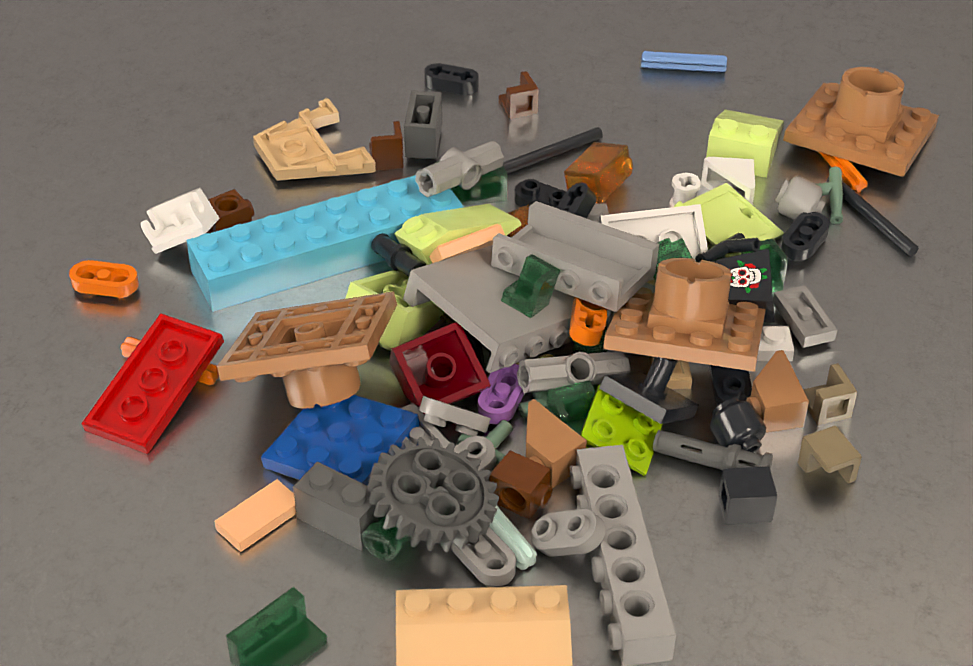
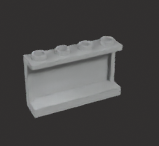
[491,201,659,312]

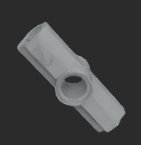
[415,141,504,197]
[517,351,630,393]

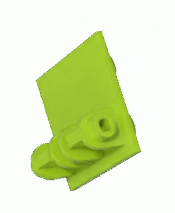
[580,384,662,476]

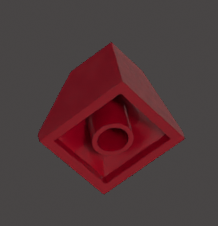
[389,322,491,415]

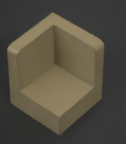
[803,363,857,425]
[798,425,862,483]

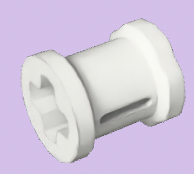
[669,173,701,208]

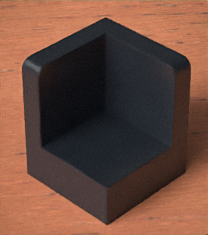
[719,466,778,525]

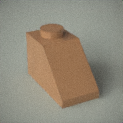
[746,350,809,433]
[526,399,587,488]

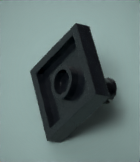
[599,357,699,424]

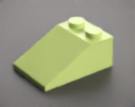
[706,110,784,178]
[394,204,522,265]
[345,270,446,351]

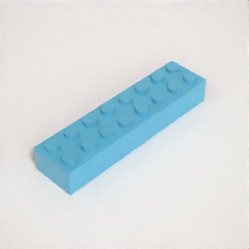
[186,175,464,312]

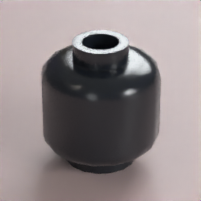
[709,398,767,453]

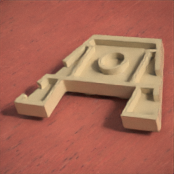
[253,98,376,180]

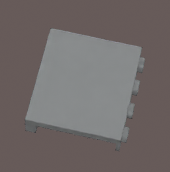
[403,245,592,373]

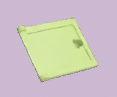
[674,183,784,258]

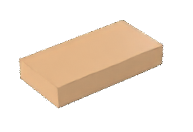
[429,224,505,263]
[215,479,296,552]

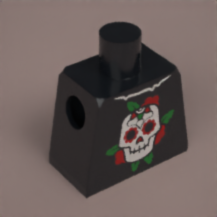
[714,249,775,323]

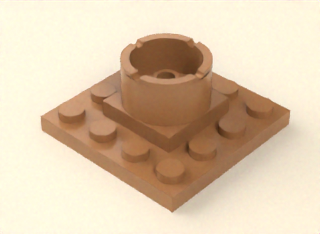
[783,67,939,177]
[603,258,765,372]
[217,291,397,408]

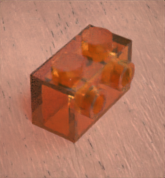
[564,142,633,204]

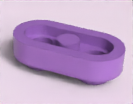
[478,364,524,424]

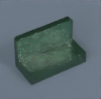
[226,587,328,666]

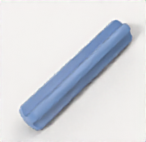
[641,51,727,73]

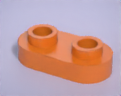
[69,260,139,298]

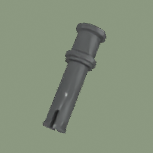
[653,430,773,470]

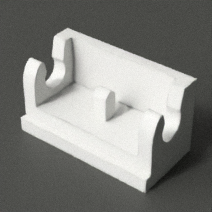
[141,188,220,254]

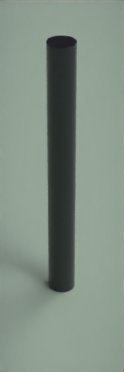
[493,127,603,178]
[826,177,919,256]

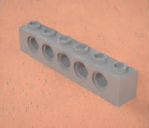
[570,445,676,666]

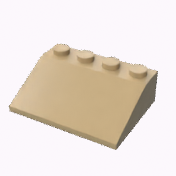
[396,585,573,666]

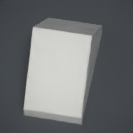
[701,157,755,205]

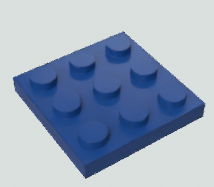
[261,395,420,486]

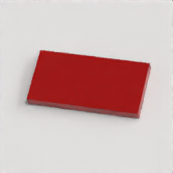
[81,313,224,454]

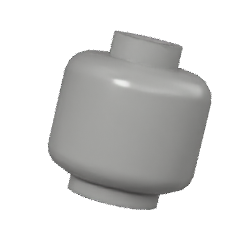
[775,176,826,220]

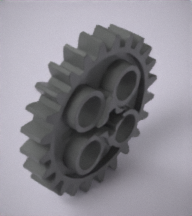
[367,437,499,552]

